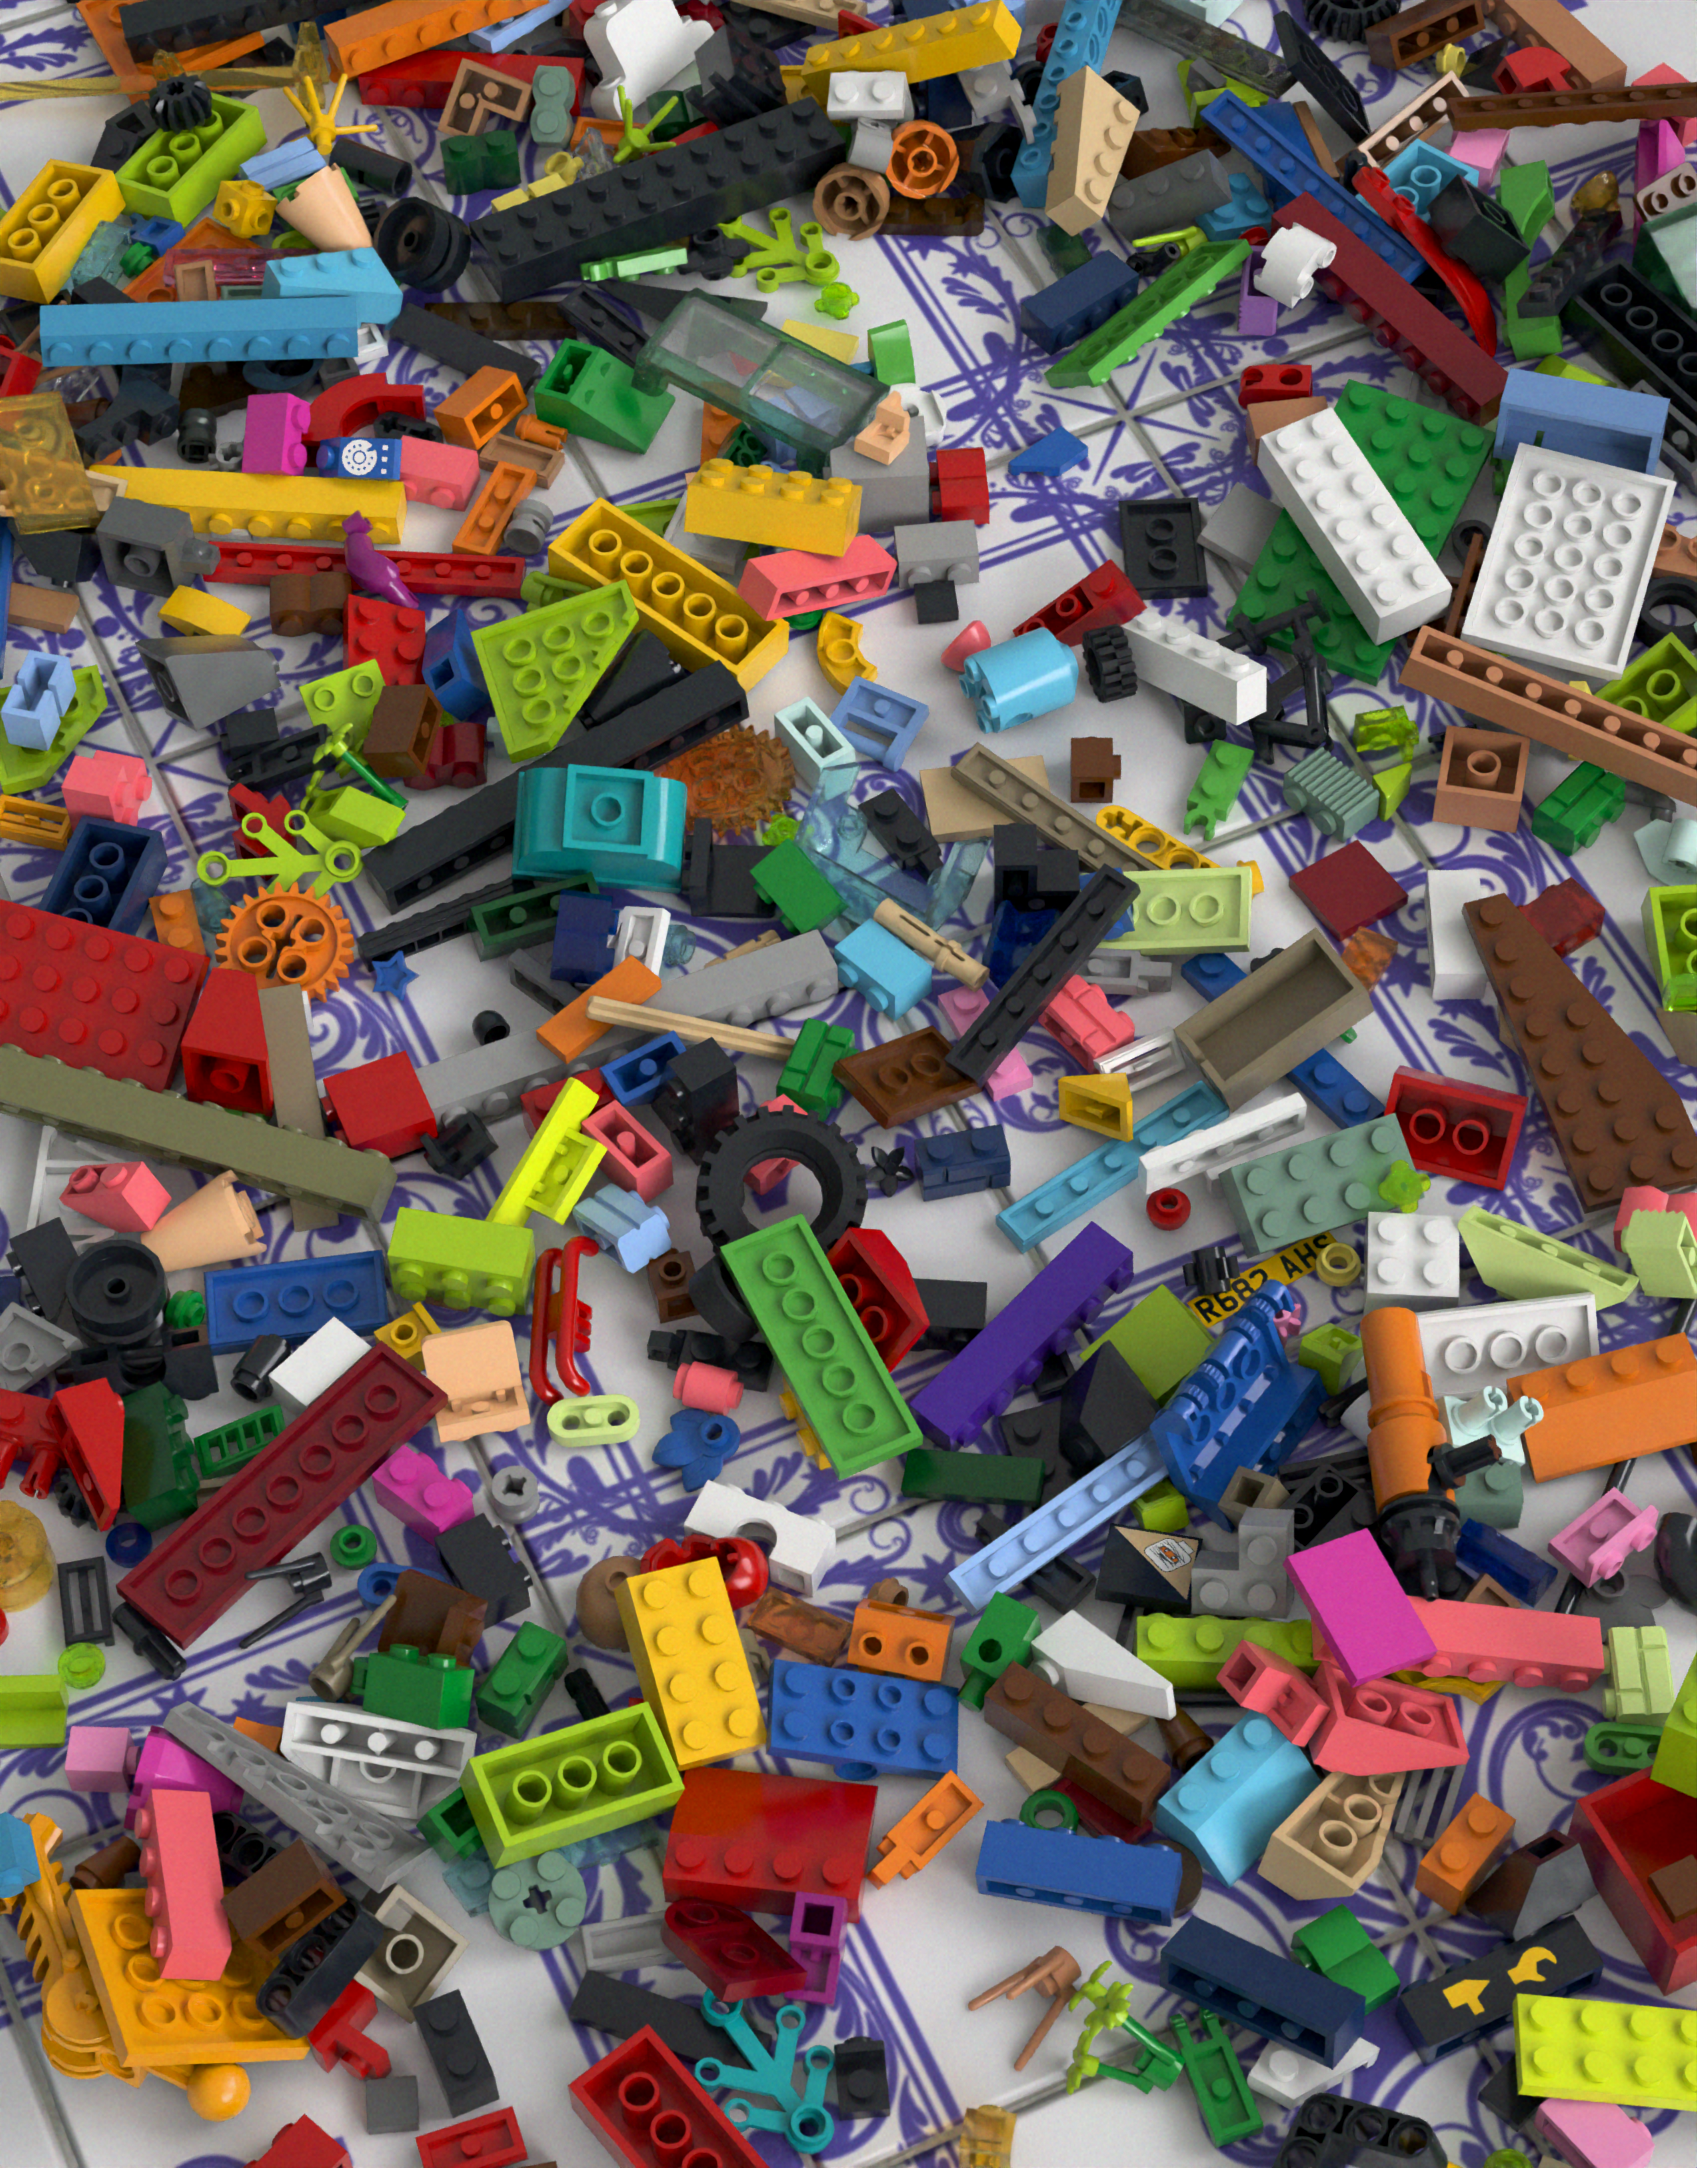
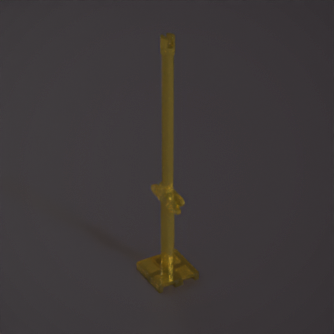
[0,22,330,129]

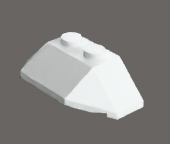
[280,1701,477,1820]

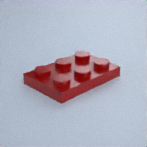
[343,594,426,686]

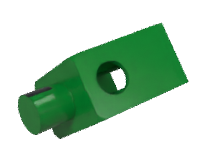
[955,1590,1043,1713]

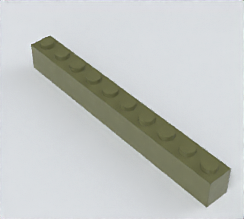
[0,1043,398,1224]

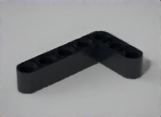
[212,1810,384,2039]
[1272,2093,1448,2168]

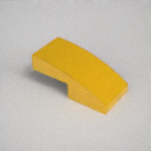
[157,585,252,637]

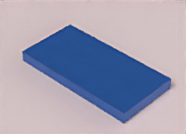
[203,1249,390,1356]

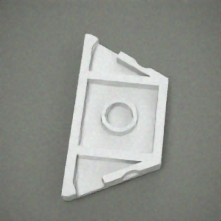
[22,1126,126,1278]

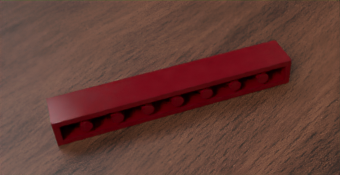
[1270,191,1509,427]

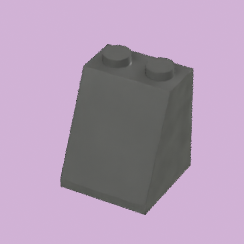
[135,634,281,732]

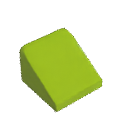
[1371,762,1412,822]
[1129,1477,1189,1533]

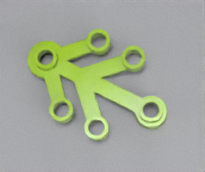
[714,207,840,293]
[197,810,363,920]

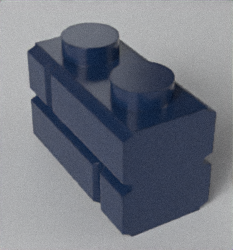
[914,1124,1011,1202]

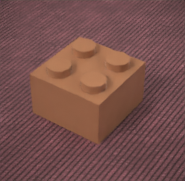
[1432,725,1531,833]

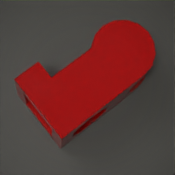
[1238,364,1313,410]

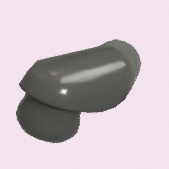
[1623,781,1677,823]

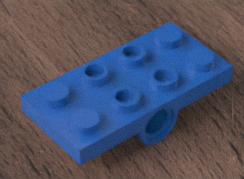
[766,1659,959,1781]

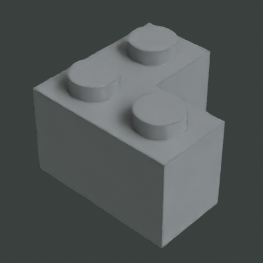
[1191,1508,1294,1619]

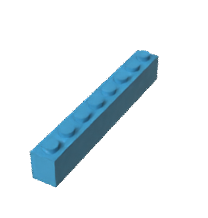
[40,297,358,367]

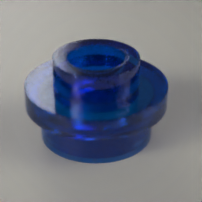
[105,1522,153,1568]

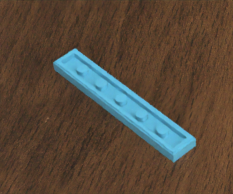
[995,1080,1229,1254]

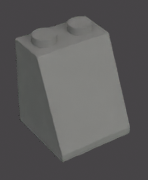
[823,416,929,533]

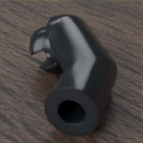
[1126,242,1180,279]

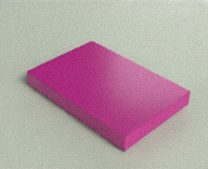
[1282,1528,1438,1688]

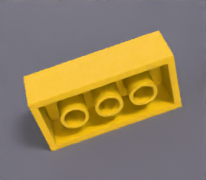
[0,158,126,305]
[684,458,863,557]
[613,1556,767,1772]

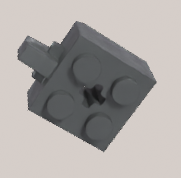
[96,495,221,598]

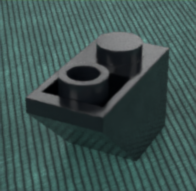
[5,1217,78,1324]

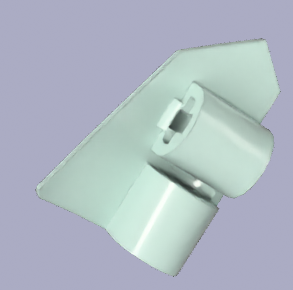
[1633,818,1697,886]

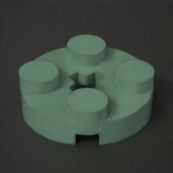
[487,1851,587,1952]

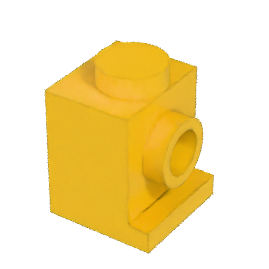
[372,1301,442,1372]

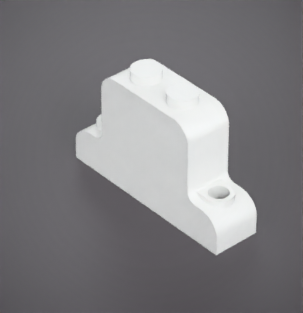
[584,0,714,120]

